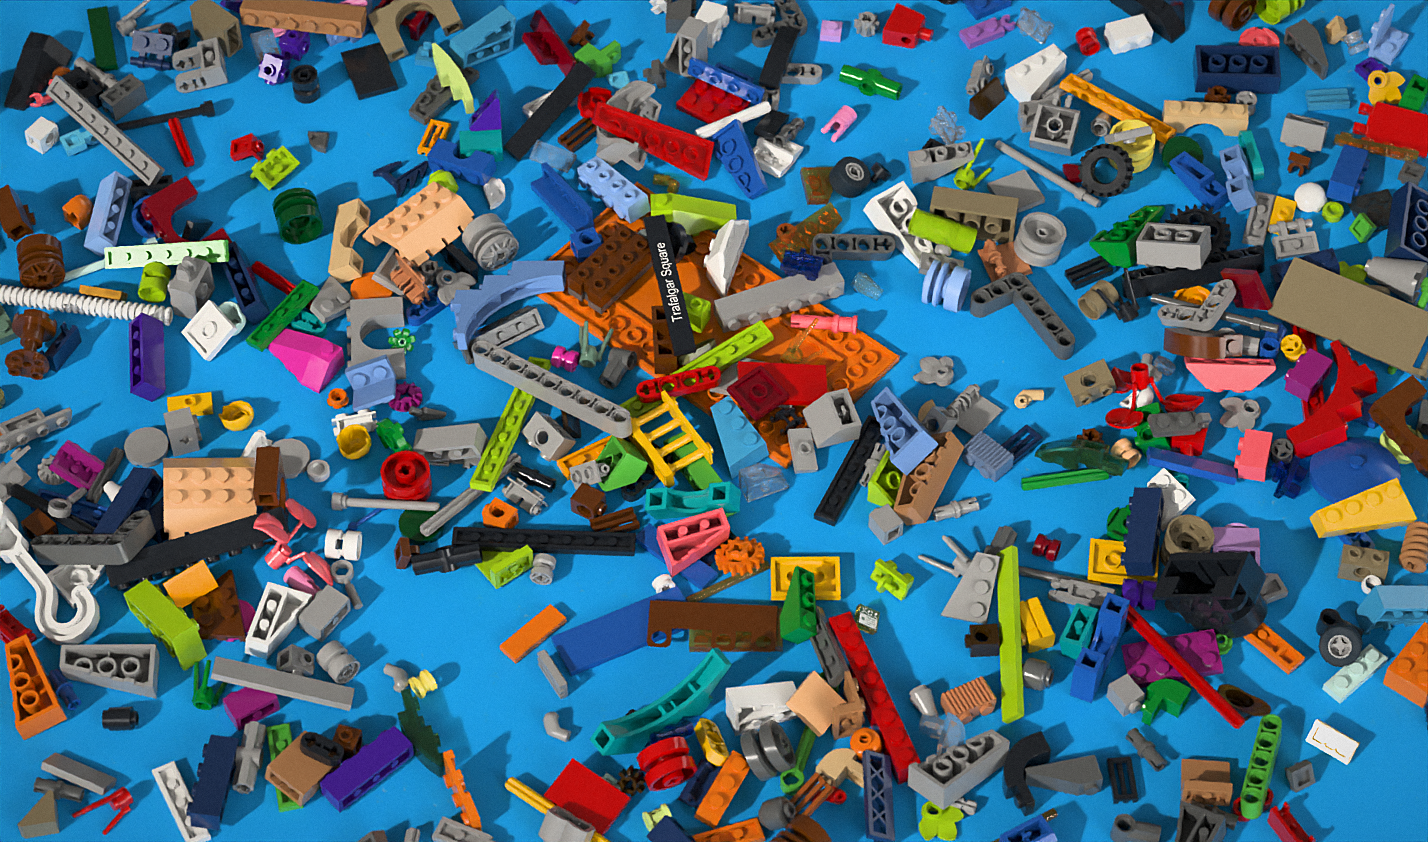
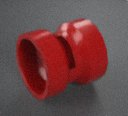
[1075,27,1101,56]

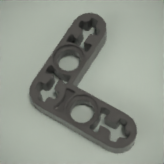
[752,0,807,48]

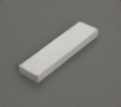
[152,761,211,842]

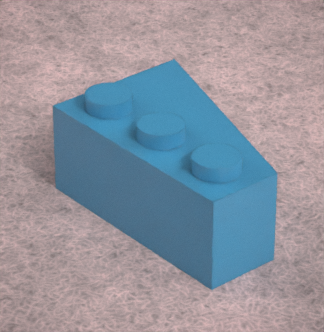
[449,5,516,69]
[710,395,769,479]
[1354,584,1428,635]

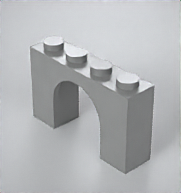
[346,297,406,380]

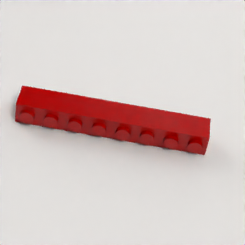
[828,612,921,785]

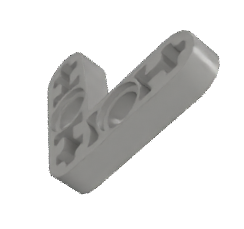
[761,63,822,111]
[1158,279,1237,331]

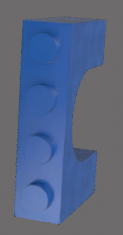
[1070,592,1130,703]

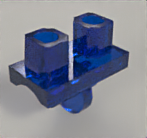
[780,248,824,281]
[1268,455,1308,499]

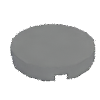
[124,427,170,468]
[271,438,310,479]

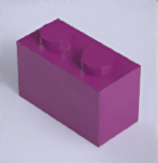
[1284,348,1333,402]
[222,687,280,732]

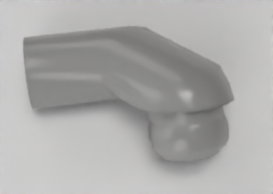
[383,663,409,693]
[543,711,571,742]

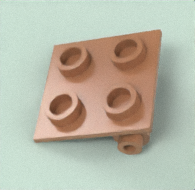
[978,239,1033,283]
[390,252,430,305]

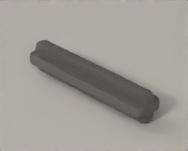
[86,447,124,504]

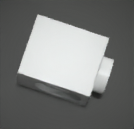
[24,116,60,154]

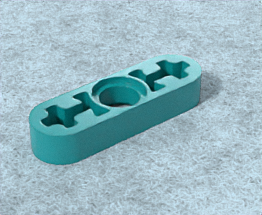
[1238,130,1264,181]

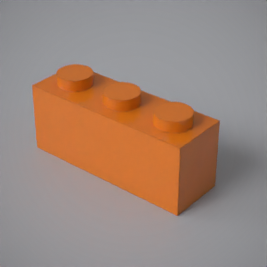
[694,750,750,829]

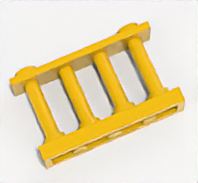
[628,390,714,488]

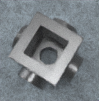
[277,644,315,677]

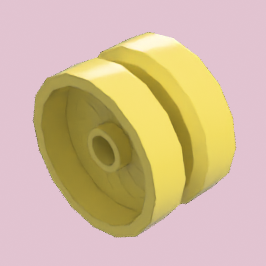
[1107,119,1156,173]

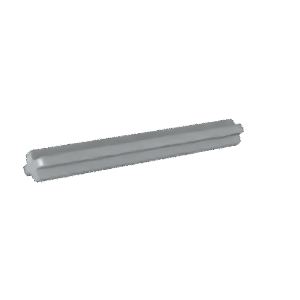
[420,452,521,537]

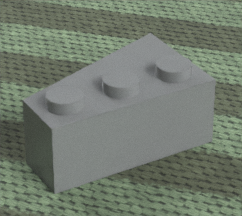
[662,16,708,81]
[412,423,489,469]

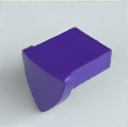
[1355,57,1389,84]

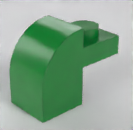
[1141,679,1192,726]

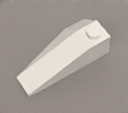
[863,181,935,269]

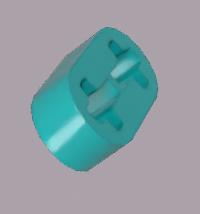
[289,310,327,338]

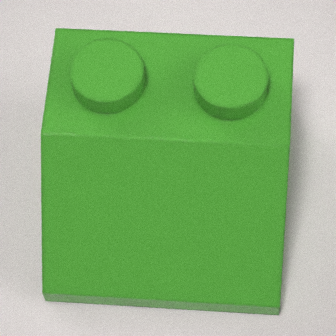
[596,435,648,492]

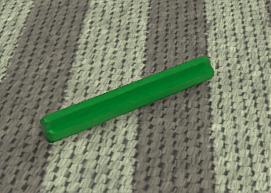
[1021,466,1109,491]

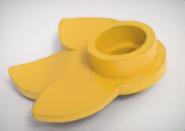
[1367,70,1405,107]

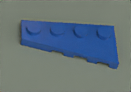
[707,119,769,200]

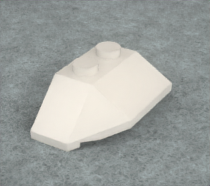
[703,219,749,298]

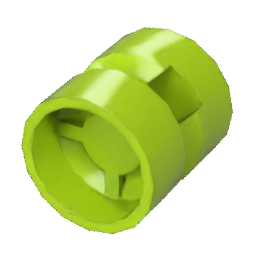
[138,262,171,303]

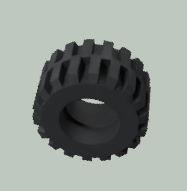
[1078,144,1134,197]

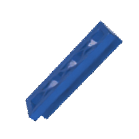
[530,162,594,233]

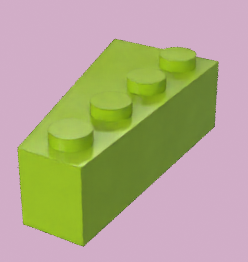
[123,579,207,671]

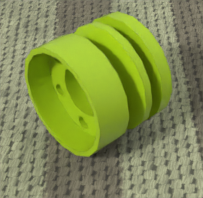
[1255,0,1305,25]

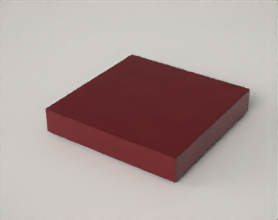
[1220,268,1272,311]
[727,365,790,421]

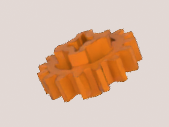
[715,536,765,576]

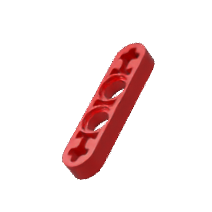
[636,366,722,403]

